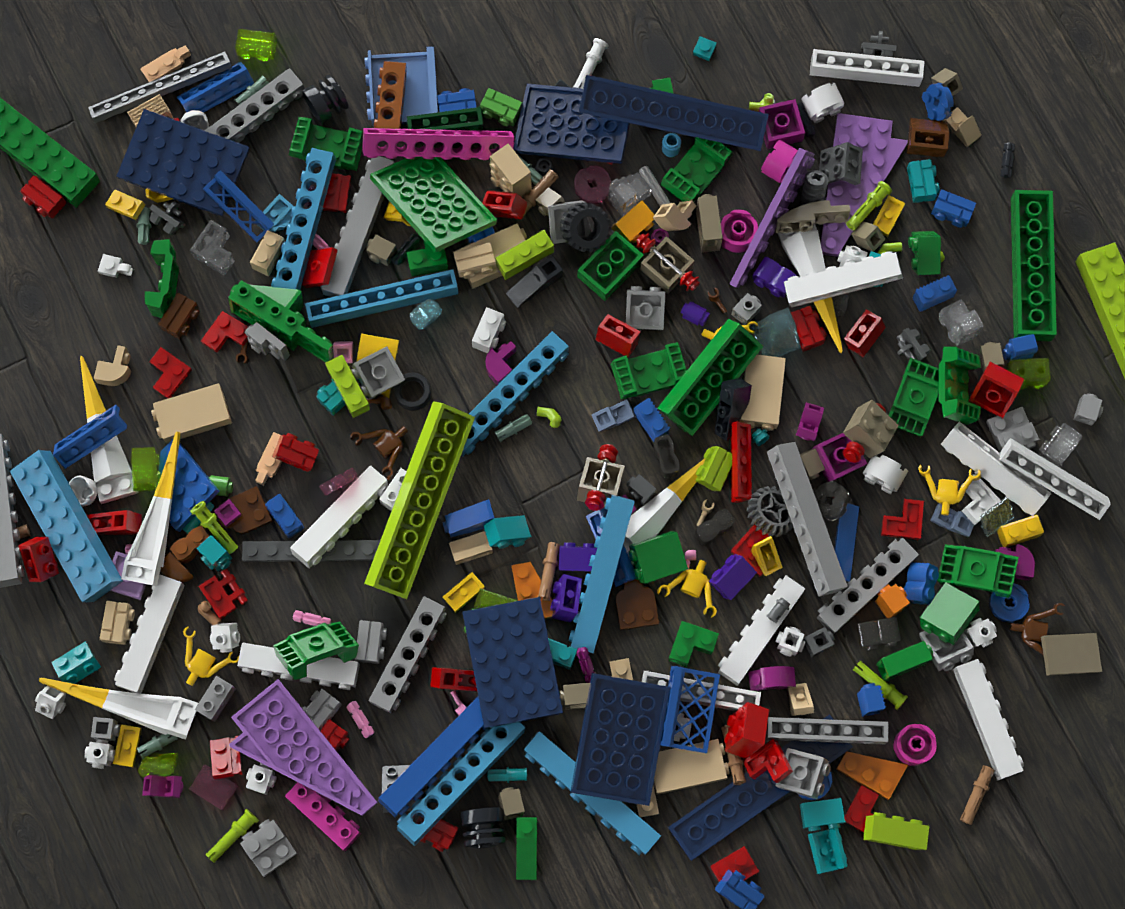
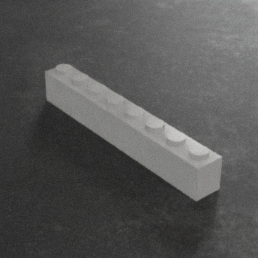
[320,156,394,297]
[0,434,24,588]
[767,442,848,597]

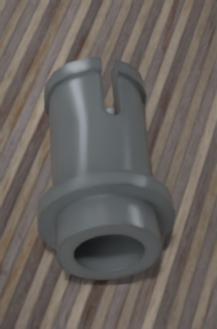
[766,597,790,623]

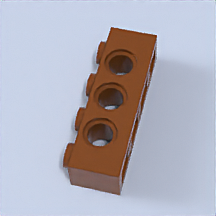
[374,61,407,129]

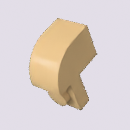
[653,201,696,231]
[94,346,131,386]

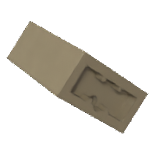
[696,194,722,253]
[560,683,590,710]

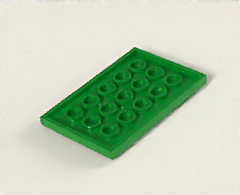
[370,157,497,252]

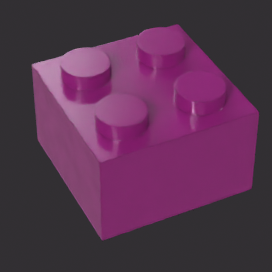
[759,99,805,149]
[811,433,867,483]

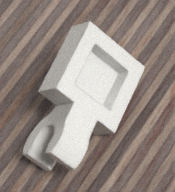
[98,254,133,278]

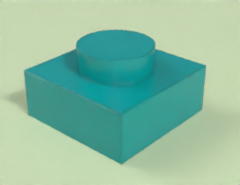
[693,36,717,61]

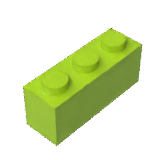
[495,230,554,280]
[325,355,370,418]
[863,812,929,850]

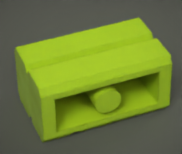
[696,446,732,491]

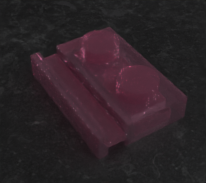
[189,765,239,811]

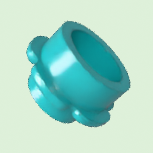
[752,429,769,446]

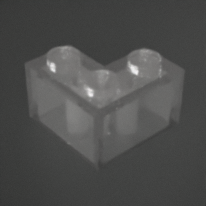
[608,172,652,217]
[190,220,235,276]
[939,299,984,346]

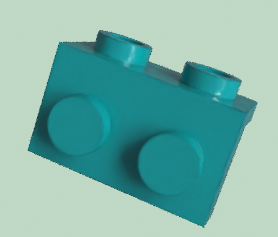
[51,641,101,684]
[808,828,847,874]

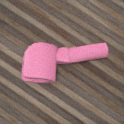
[685,550,696,570]
[451,691,467,715]

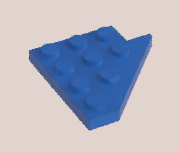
[157,438,220,532]

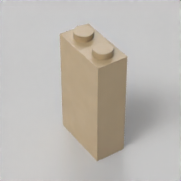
[456,224,527,289]
[739,355,786,431]
[151,383,232,443]
[654,739,730,795]

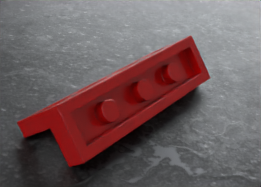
[731,421,752,503]

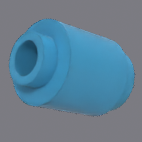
[662,133,681,157]

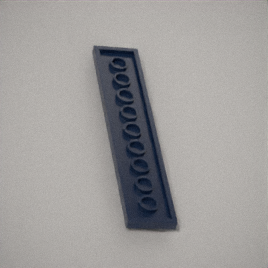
[578,75,769,151]
[668,714,853,861]

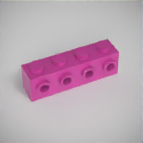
[285,782,361,851]

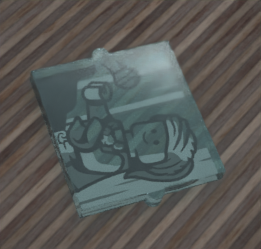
[980,497,1014,537]

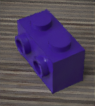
[559,542,597,571]
[709,554,757,600]
[550,574,582,623]

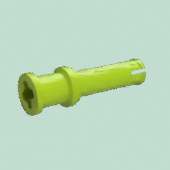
[846,181,892,231]
[190,501,238,554]
[853,661,908,710]
[206,808,259,863]

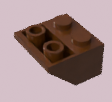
[907,118,949,158]

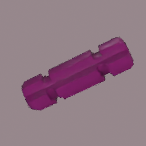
[577,647,595,683]

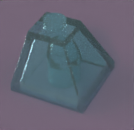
[751,308,801,357]

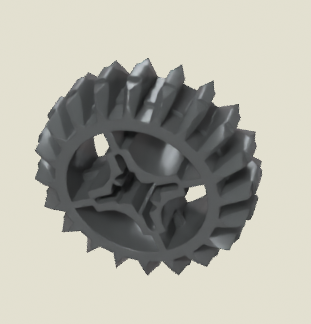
[746,486,793,537]

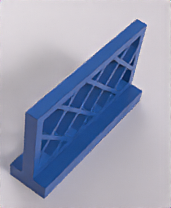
[660,666,720,753]

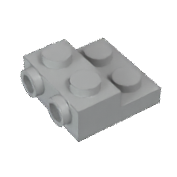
[548,200,591,244]
[626,286,665,330]
[245,322,290,361]
[351,346,405,399]
[986,407,1039,452]
[919,631,974,671]
[776,748,830,800]
[240,819,297,877]

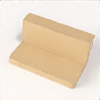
[449,531,493,565]

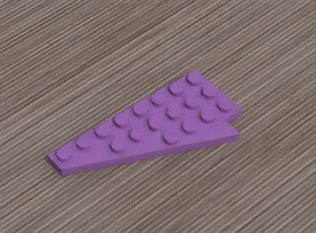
[820,113,908,257]
[730,148,815,288]
[229,679,378,816]

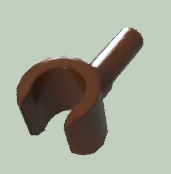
[708,288,727,314]
[236,341,248,364]
[366,397,392,410]

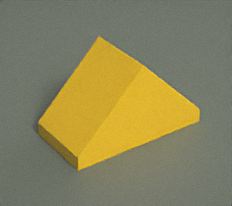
[751,536,782,576]

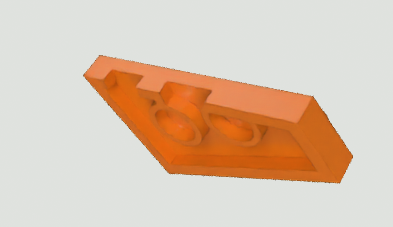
[511,562,553,619]
[836,752,908,800]

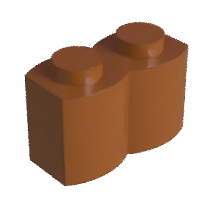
[170,526,209,564]

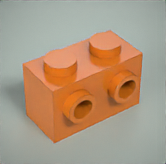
[875,584,910,620]

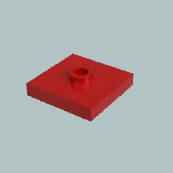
[302,247,338,288]

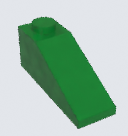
[516,817,537,880]

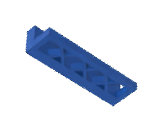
[177,62,254,113]
[203,170,274,243]
[53,405,127,469]

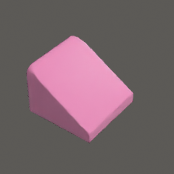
[333,341,353,363]

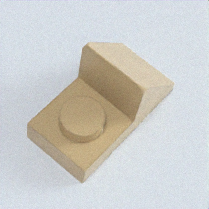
[943,107,981,147]
[787,683,814,716]

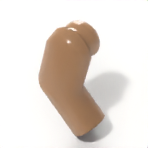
[198,601,222,626]

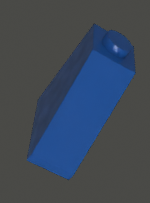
[443,500,494,538]

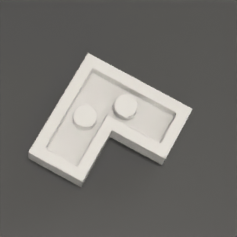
[960,473,1001,525]

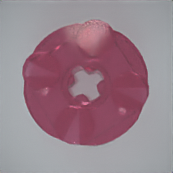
[574,165,611,204]
[319,468,358,496]

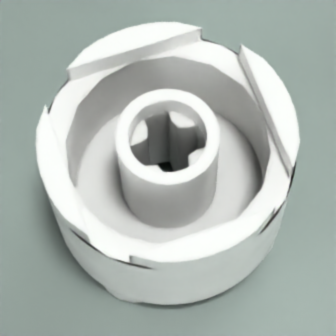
[801,83,844,123]
[863,455,908,494]

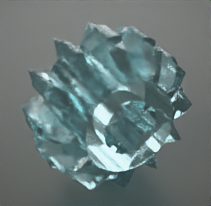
[410,299,442,329]

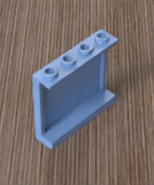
[365,47,438,126]

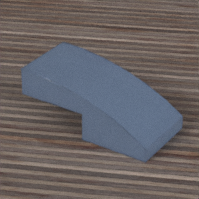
[592,399,636,432]
[930,503,974,537]

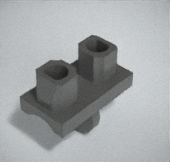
[861,31,896,57]
[149,201,186,235]
[896,328,931,361]

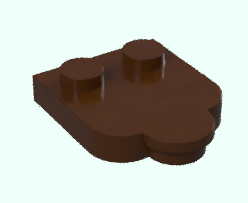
[219,486,273,534]
[616,579,659,631]

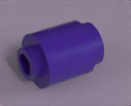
[681,301,710,326]

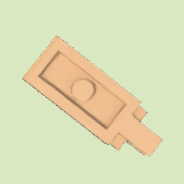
[140,45,191,82]
[255,432,282,486]

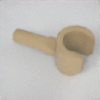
[697,500,714,527]

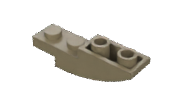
[775,200,851,233]

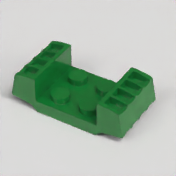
[289,117,363,171]
[661,138,733,202]
[145,239,179,318]
[611,342,687,400]
[939,347,981,425]
[888,358,939,438]
[937,544,1019,598]
[273,622,359,680]

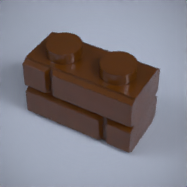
[158,293,200,339]

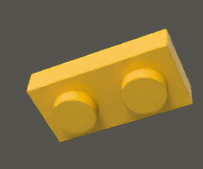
[105,190,146,220]
[873,195,905,237]
[443,572,485,613]
[113,725,142,768]

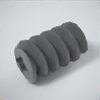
[800,170,828,206]

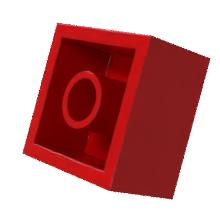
[969,362,1024,418]
[724,702,769,759]

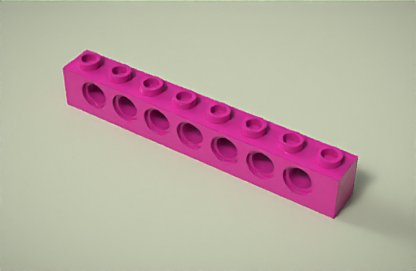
[362,128,514,160]

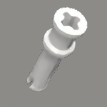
[573,38,609,89]

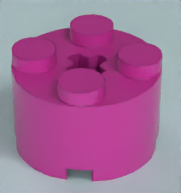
[761,140,798,184]
[721,210,758,253]
[893,724,937,766]

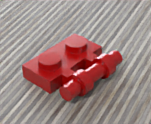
[199,569,248,619]

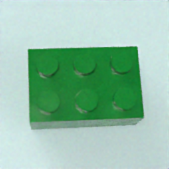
[577,231,644,301]

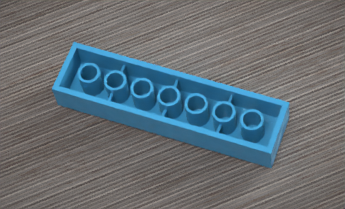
[10,450,123,602]

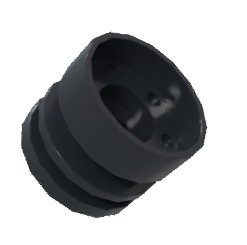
[302,75,349,124]
[461,807,505,849]

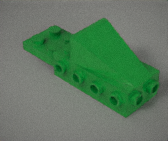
[228,280,334,362]

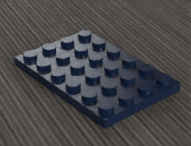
[513,84,630,164]
[116,109,250,217]
[462,597,563,729]
[570,673,671,806]

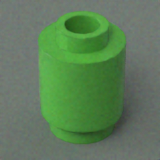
[209,475,233,497]

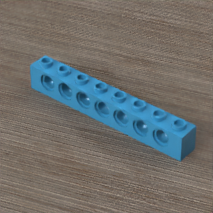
[271,148,336,290]
[461,331,569,457]
[397,722,525,846]

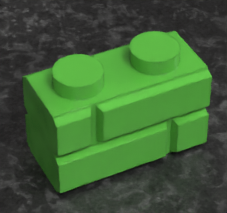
[480,88,522,127]

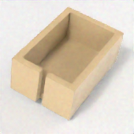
[489,144,531,198]

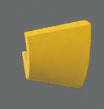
[357,334,399,398]

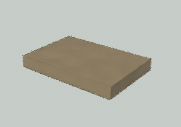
[1041,633,1102,676]

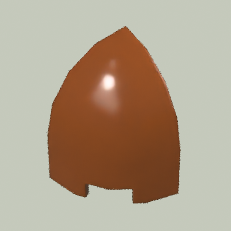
[160,552,194,582]

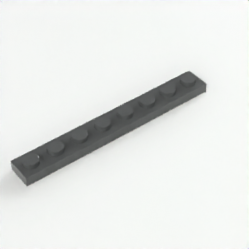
[88,52,232,123]
[242,540,381,562]

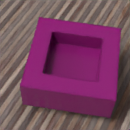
[214,499,242,527]

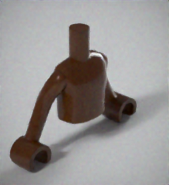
[350,426,408,480]
[1010,603,1065,656]

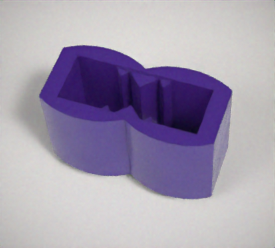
[752,256,797,298]

